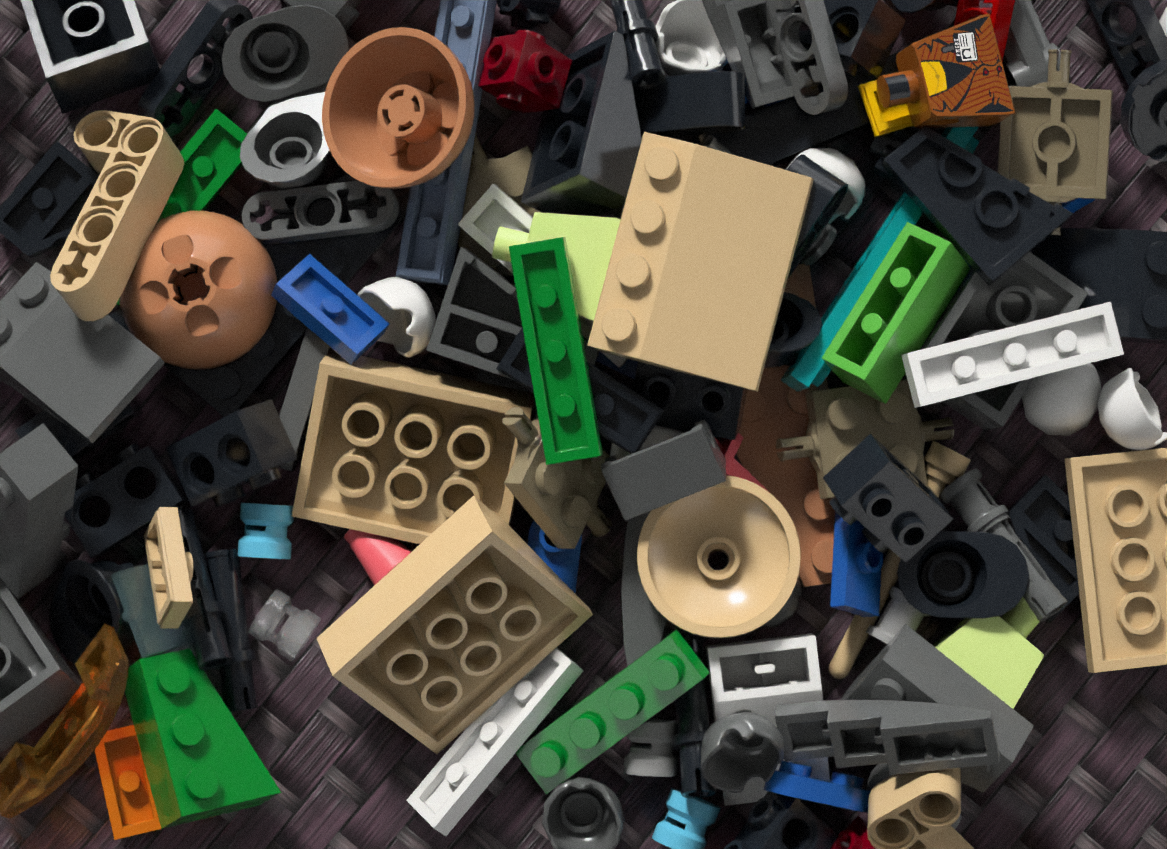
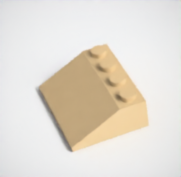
[587,132,814,392]
[292,349,536,544]
[317,495,593,754]

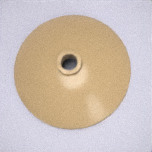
[637,475,801,638]

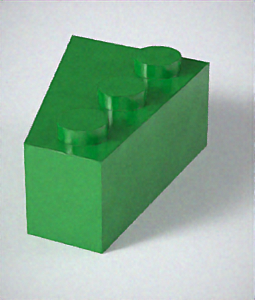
[120,648,282,829]

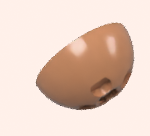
[322,27,475,189]
[119,211,277,369]

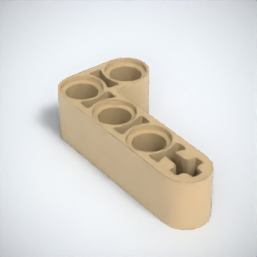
[50,110,184,321]
[867,768,974,849]

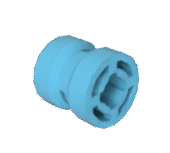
[237,503,294,559]
[652,788,721,849]

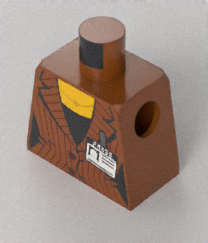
[877,14,1015,128]

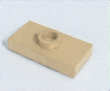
[144,507,193,629]

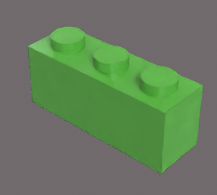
[822,222,971,404]

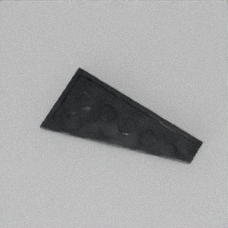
[109,173,410,417]

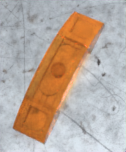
[0,624,129,819]

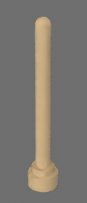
[829,441,971,679]

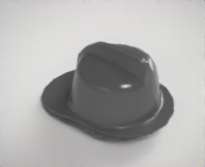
[221,4,349,102]
[240,82,330,191]

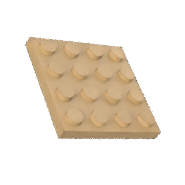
[1064,448,1167,673]

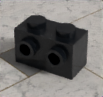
[633,362,747,440]
[823,434,953,563]

